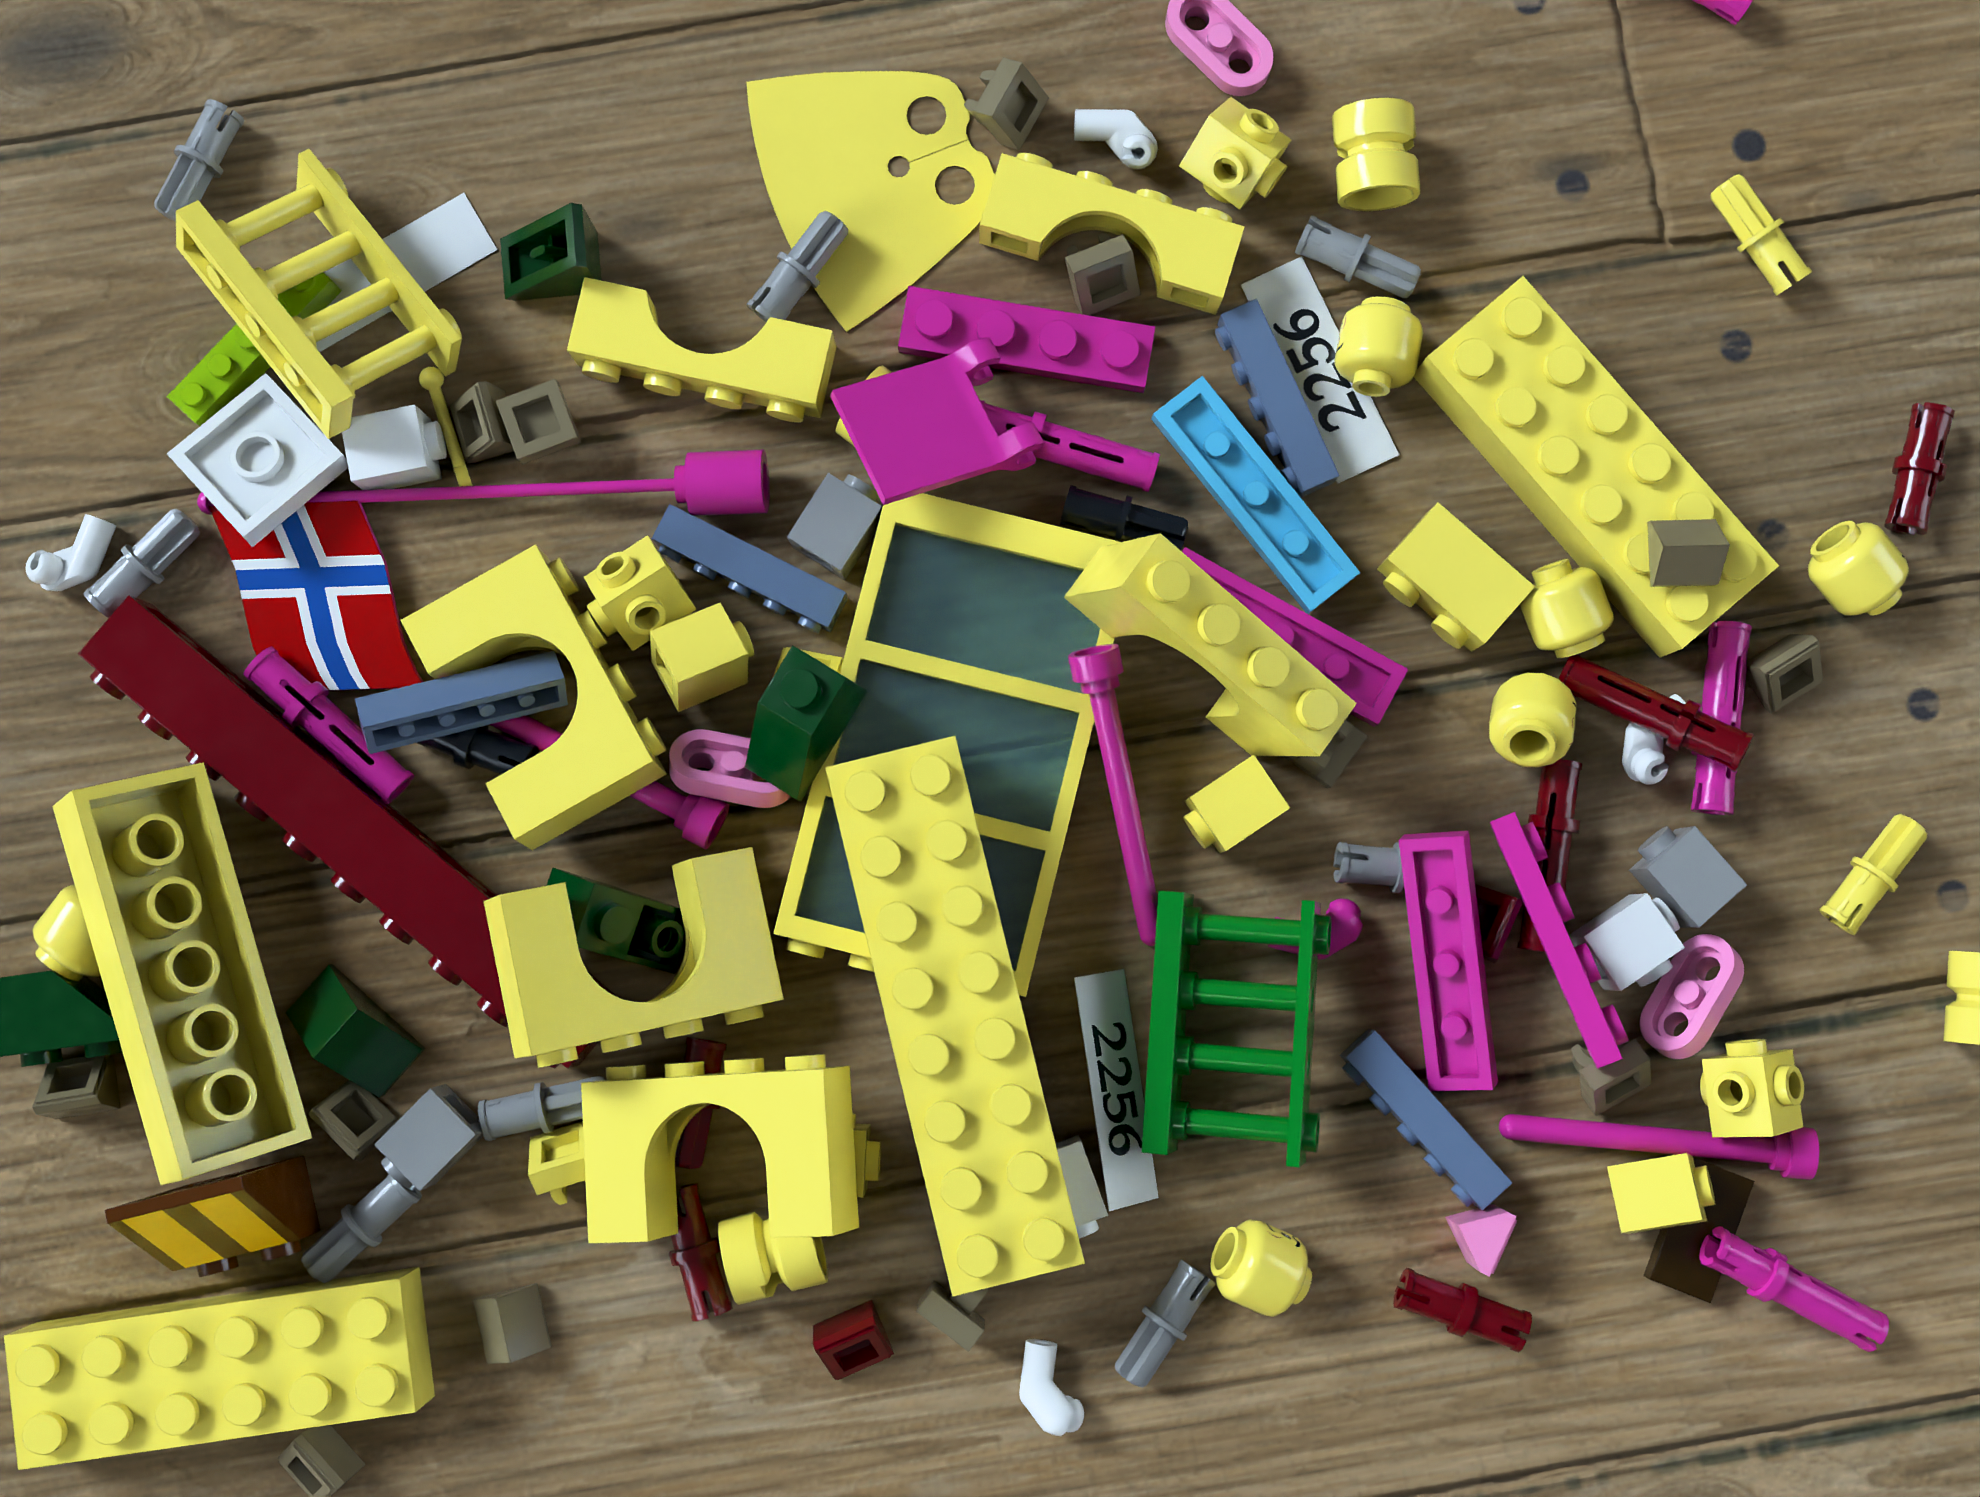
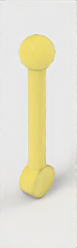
[419,366,472,486]

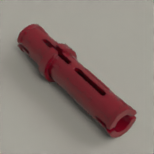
[1558,654,1755,772]
[1517,759,1583,952]

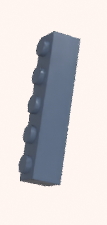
[1215,298,1340,498]
[651,504,848,634]
[355,651,568,754]
[1339,1029,1512,1210]

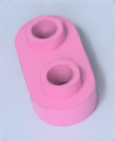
[1165,0,1273,96]
[669,729,791,808]
[1640,934,1744,1059]

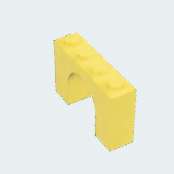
[1064,533,1357,756]
[400,544,667,851]
[484,847,784,1068]
[581,1054,859,1243]

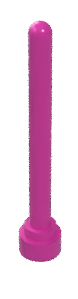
[1068,644,1158,946]
[489,715,729,850]
[1499,1114,1819,1180]

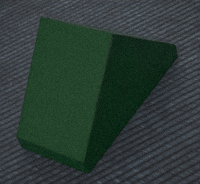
[500,203,602,301]
[286,964,426,1098]

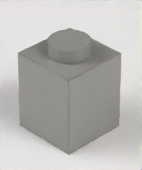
[787,473,882,580]
[1629,826,1747,928]
[374,1084,483,1191]

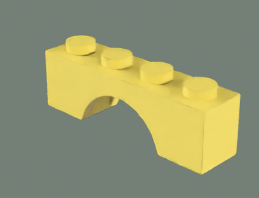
[979,153,1245,315]
[567,277,837,423]

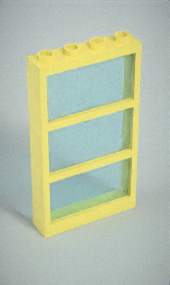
[773,493,1120,997]

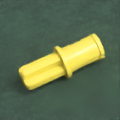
[1710,174,1812,296]
[1819,814,1927,935]

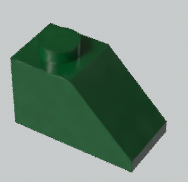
[745,645,868,801]

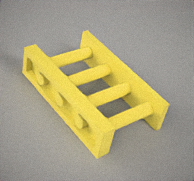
[176,149,462,439]

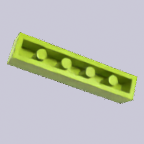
[166,272,342,426]

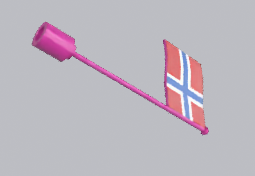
[197,449,770,692]

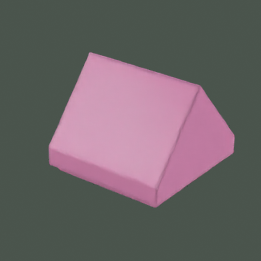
[1445,1204,1517,1277]

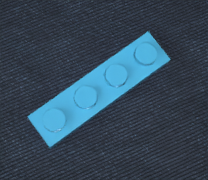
[1151,376,1361,614]

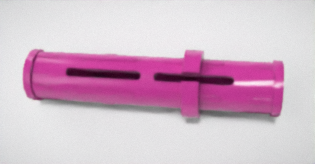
[980,400,1160,492]
[1690,621,1752,815]
[243,646,415,804]
[1699,1226,1889,1352]

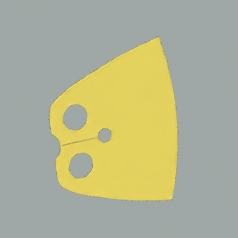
[746,71,995,332]

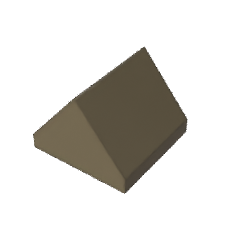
[450,381,514,464]
[1647,519,1730,587]
[1746,634,1823,713]
[32,1054,121,1119]
[308,1080,399,1161]
[473,1283,552,1364]
[278,1425,366,1497]

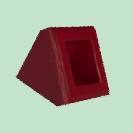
[1475,884,1523,963]
[813,1300,894,1380]

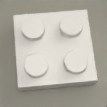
[167,373,348,547]

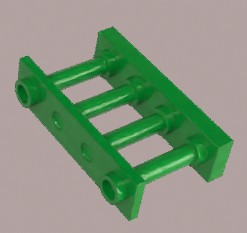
[1141,891,1331,1167]

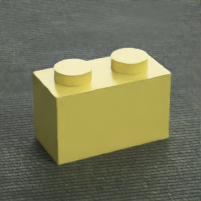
[1377,502,1535,652]

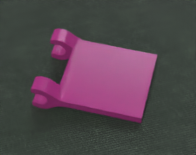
[830,337,1045,505]

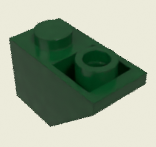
[546,868,685,974]
[0,970,123,1067]

